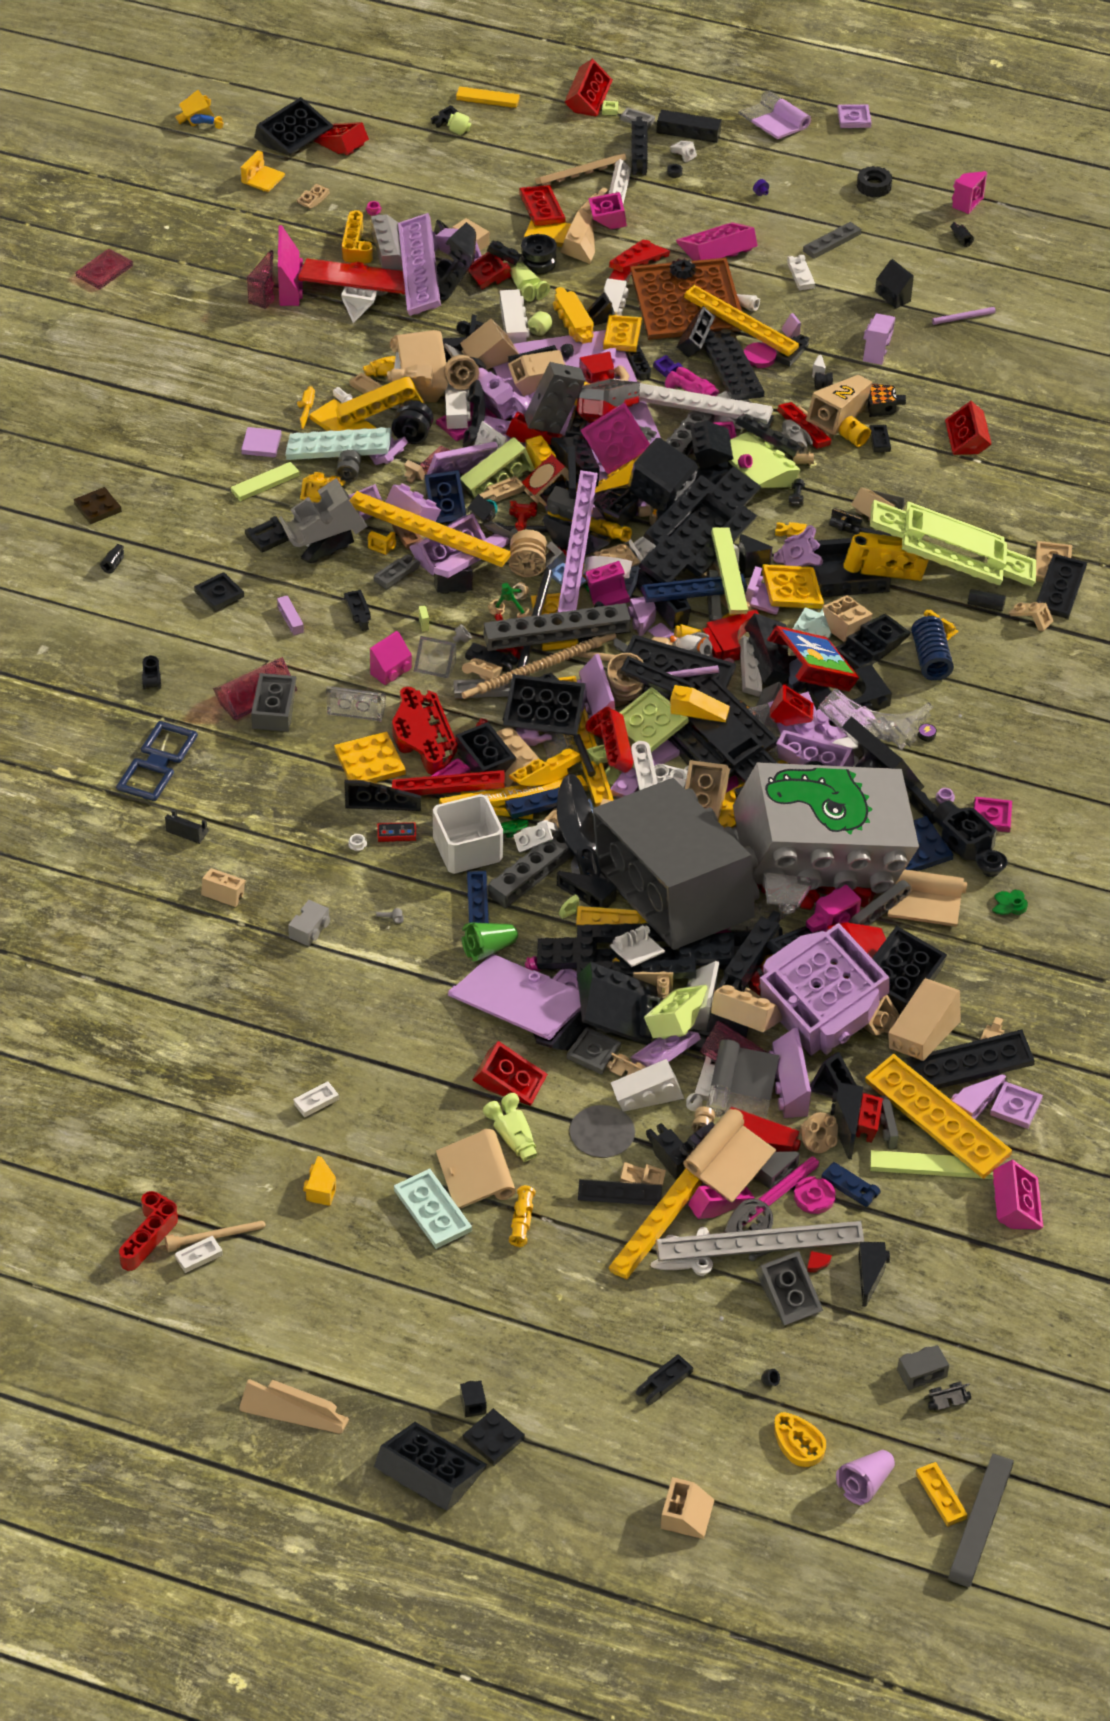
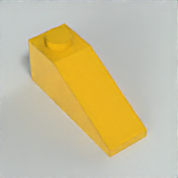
[670,685,730,722]

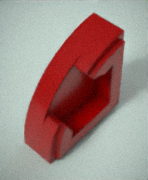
[807,1251,832,1273]

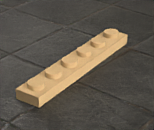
[535,153,627,186]

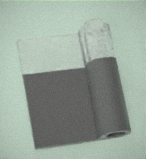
[706,1040,779,1119]

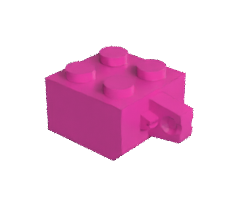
[806,885,861,933]

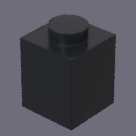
[460,1380,486,1418]

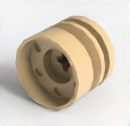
[509,530,547,577]
[606,653,644,701]

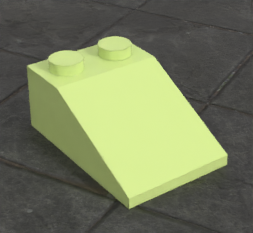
[644,985,707,1039]

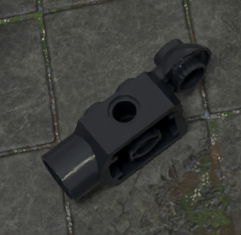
[933,800,1008,877]

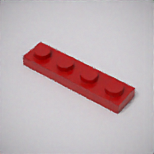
[777,402,832,449]

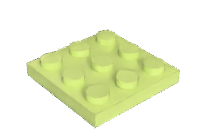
[619,687,689,752]

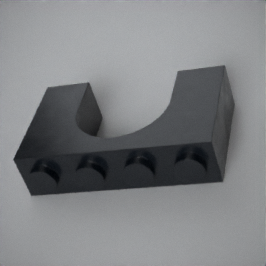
[806,664,892,725]

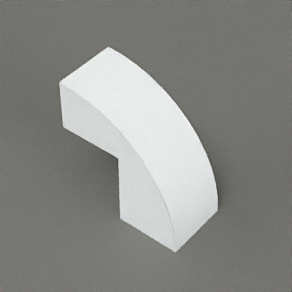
[583,556,632,580]

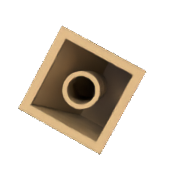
[460,319,519,370]

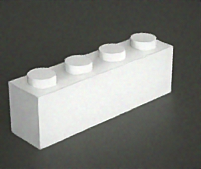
[500,290,529,344]
[445,383,471,429]

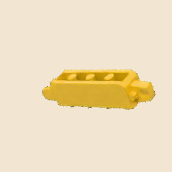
[553,287,594,344]

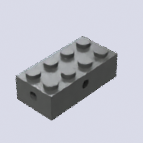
[524,362,585,434]

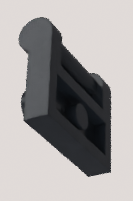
[245,516,289,553]

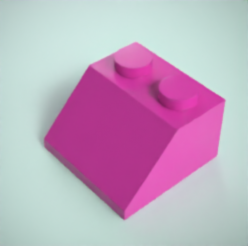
[952,171,987,214]
[589,192,627,229]
[370,631,412,685]

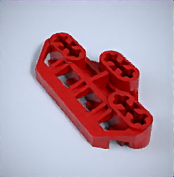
[392,687,457,775]

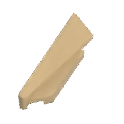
[239,1379,349,1434]

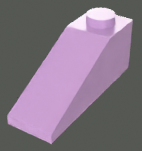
[951,1074,1006,1119]

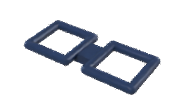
[116,721,198,801]

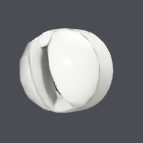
[686,1093,703,1111]

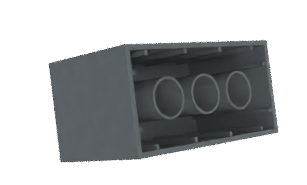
[592,778,759,950]

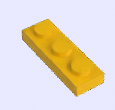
[916,1462,968,1527]

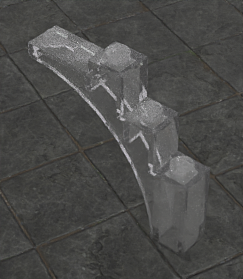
[818,689,933,750]

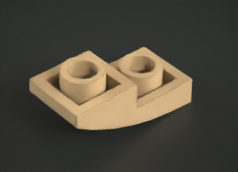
[297,184,330,209]

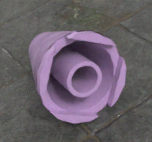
[836,1450,895,1505]

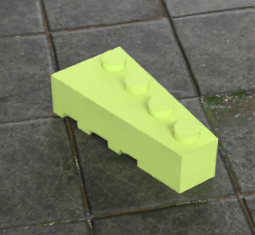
[460,437,535,499]

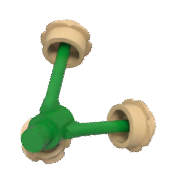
[488,582,533,618]

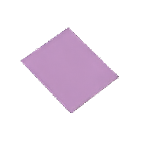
[648,623,674,638]

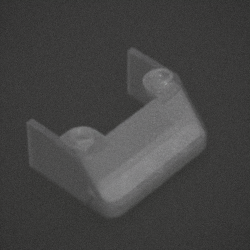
[727,873,812,931]

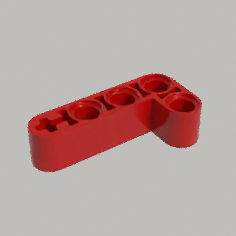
[585,707,633,773]
[119,1191,178,1271]

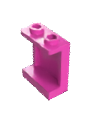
[585,561,630,606]

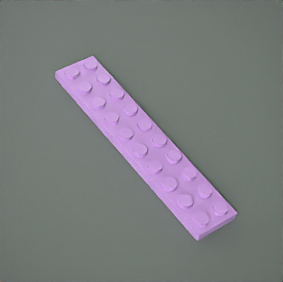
[398,213,441,316]

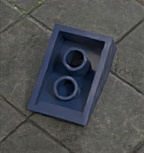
[424,470,466,524]

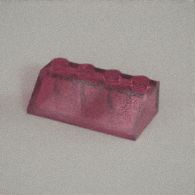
[213,657,297,720]

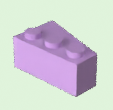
[863,313,895,365]
[385,483,441,522]

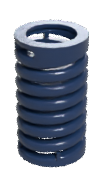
[911,616,954,681]

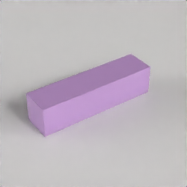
[277,595,304,635]

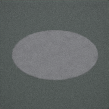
[570,1105,635,1157]

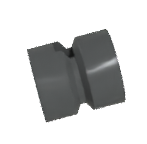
[336,450,361,482]

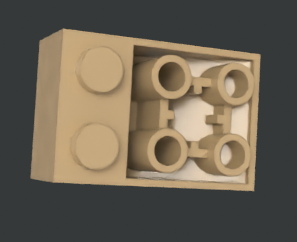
[508,350,565,396]

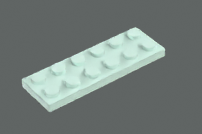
[285,427,392,460]

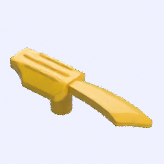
[297,386,315,429]

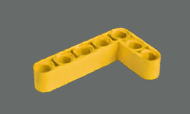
[336,377,425,426]

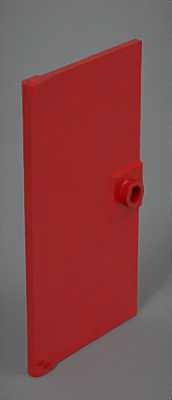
[298,258,406,295]

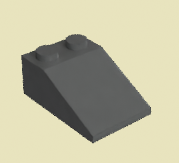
[251,673,297,732]
[755,1251,823,1326]

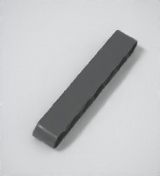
[948,1453,1014,1588]

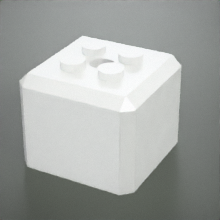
[433,794,503,874]

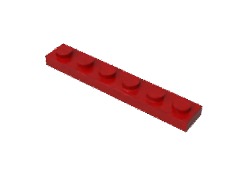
[392,770,505,795]

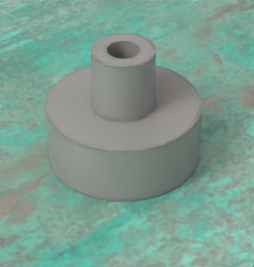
[453,624,472,643]

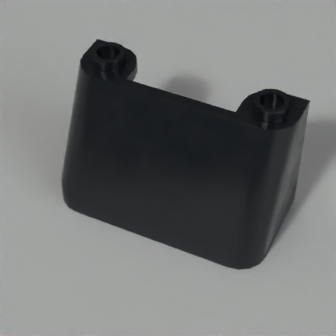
[436,222,476,300]

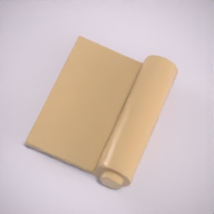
[888,869,967,927]
[684,1109,776,1203]
[436,1129,516,1209]

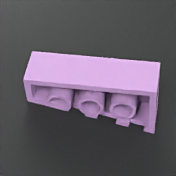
[776,730,855,767]

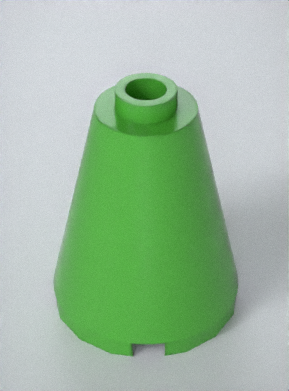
[462,922,518,962]

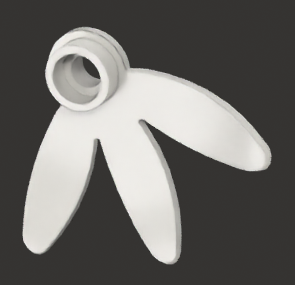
[651,1227,713,1276]

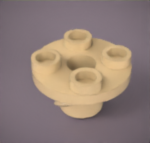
[801,1112,838,1153]

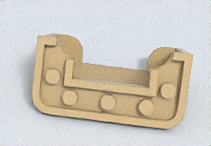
[390,330,448,403]

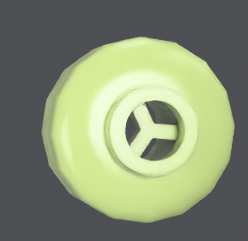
[447,112,471,135]
[528,311,552,336]

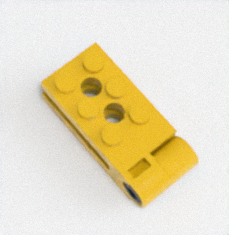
[843,532,929,581]

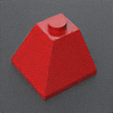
[770,684,814,726]

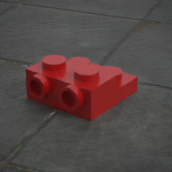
[468,252,511,289]

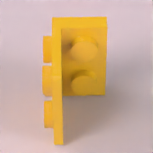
[241,151,285,192]
[300,472,345,503]

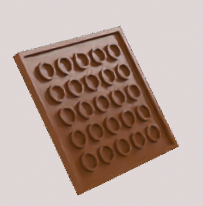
[630,258,742,340]

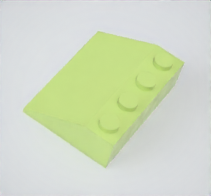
[728,432,800,488]

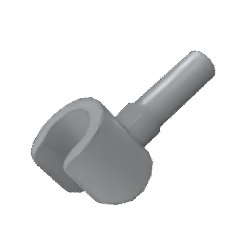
[376,908,404,924]

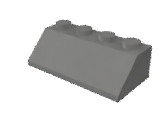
[371,215,403,270]

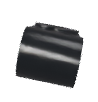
[142,655,162,690]

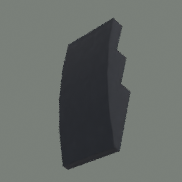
[835,613,911,670]

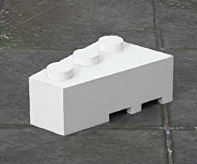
[611,1059,684,1112]

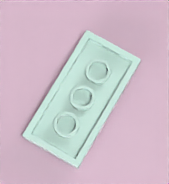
[394,1169,472,1249]

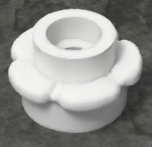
[348,834,367,851]

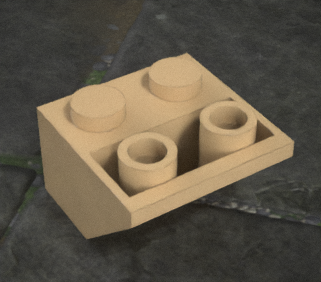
[822,595,873,642]
[660,1477,715,1539]

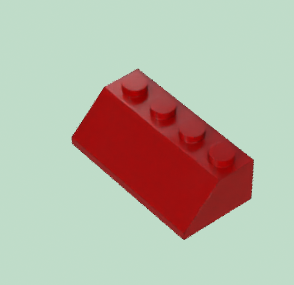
[565,58,613,117]

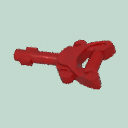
[509,500,537,531]

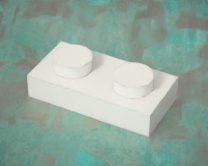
[293,1082,339,1118]
[175,1236,223,1273]

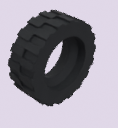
[857,166,892,198]

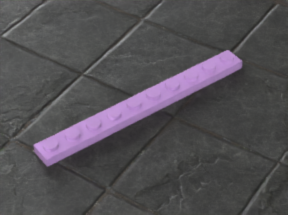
[557,470,598,613]

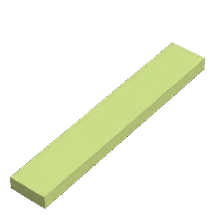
[711,528,748,614]
[870,1150,994,1179]

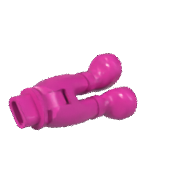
[665,367,719,396]

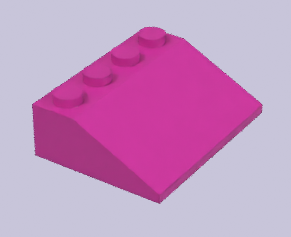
[676,222,758,261]
[278,225,303,306]

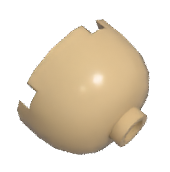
[444,355,479,390]

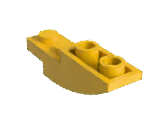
[509,748,582,786]

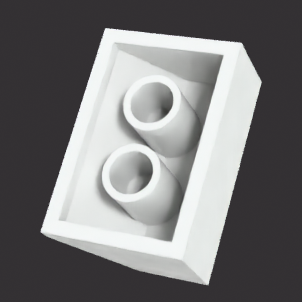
[687,961,719,1031]

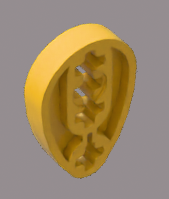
[774,1412,826,1467]

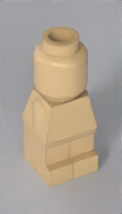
[387,364,433,387]

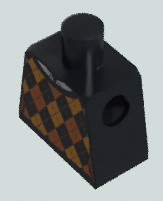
[867,383,906,417]

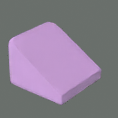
[782,313,801,338]

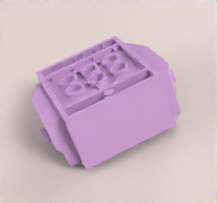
[760,923,889,1055]

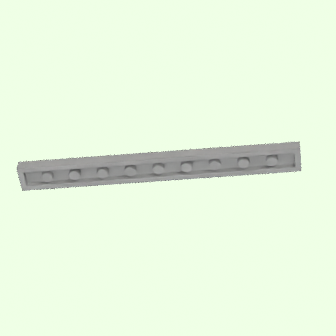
[655,1221,864,1262]

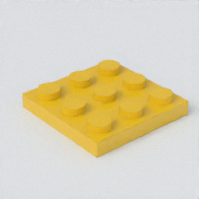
[762,564,824,609]
[334,732,406,783]

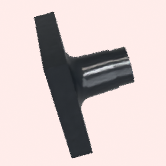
[841,716,925,793]

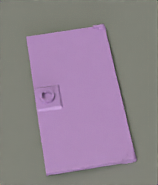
[448,954,581,1040]

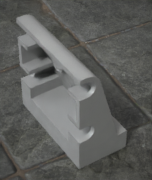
[279,478,367,547]

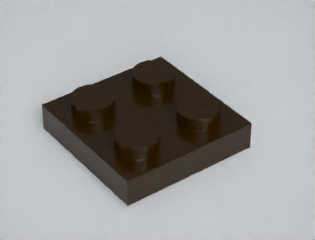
[74,487,122,524]

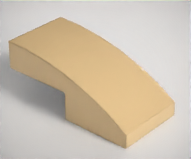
[619,1162,666,1186]

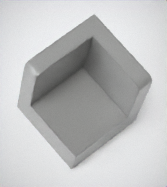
[546,541,566,570]

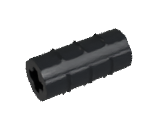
[967,589,1006,611]

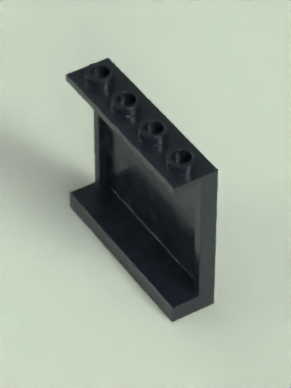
[811,538,891,597]

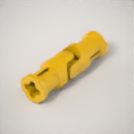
[589,517,632,542]
[509,1185,536,1247]

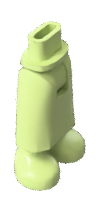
[508,261,550,301]
[483,1093,538,1162]

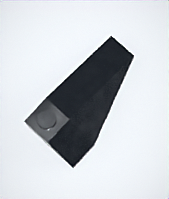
[344,779,421,811]

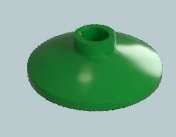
[500,820,529,838]

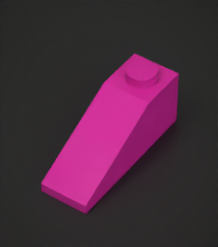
[688,1186,755,1219]

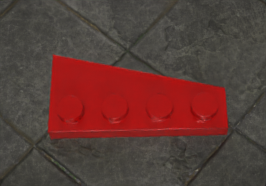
[609,239,670,273]

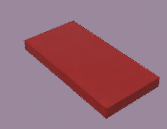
[519,185,566,226]

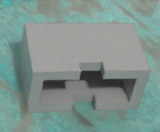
[288,900,330,946]

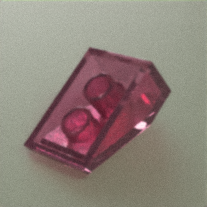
[247,250,275,309]

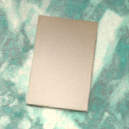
[1035,541,1072,582]

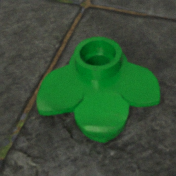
[992,889,1028,915]

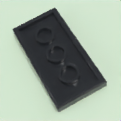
[1036,553,1088,619]

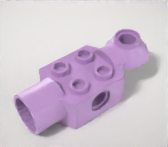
[478,368,532,420]

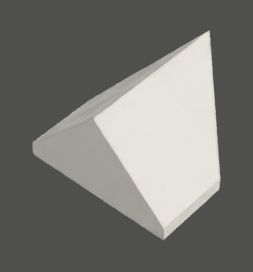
[341,286,378,323]

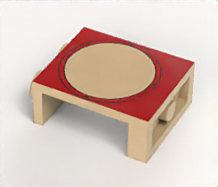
[521,454,569,507]

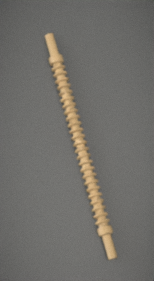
[461,633,616,699]

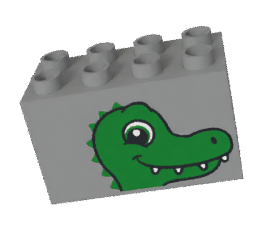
[733,763,919,893]

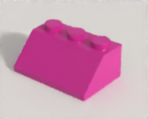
[993,1159,1043,1229]

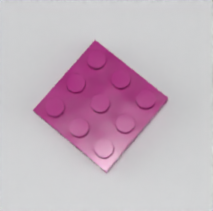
[580,402,650,474]

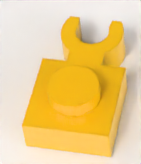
[775,522,807,538]

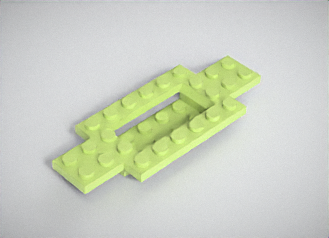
[870,500,1036,587]

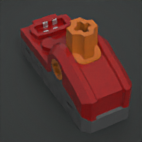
[576,379,640,423]

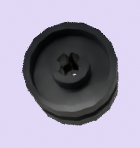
[521,234,557,274]
[392,400,433,445]

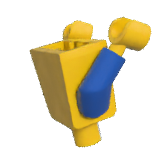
[175,89,224,129]

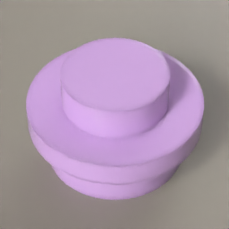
[936,788,955,804]

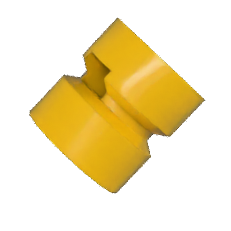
[838,416,871,447]

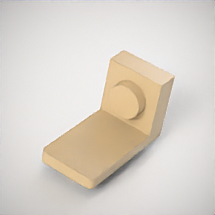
[1009,602,1053,631]

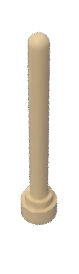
[165,1221,266,1253]

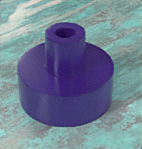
[753,179,769,196]

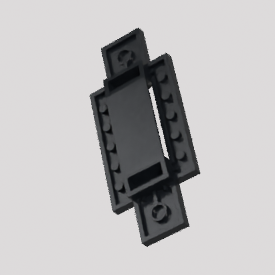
[638,466,762,583]
[646,660,779,783]
[537,923,735,981]

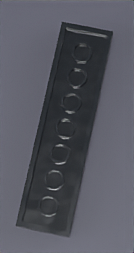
[703,329,765,400]

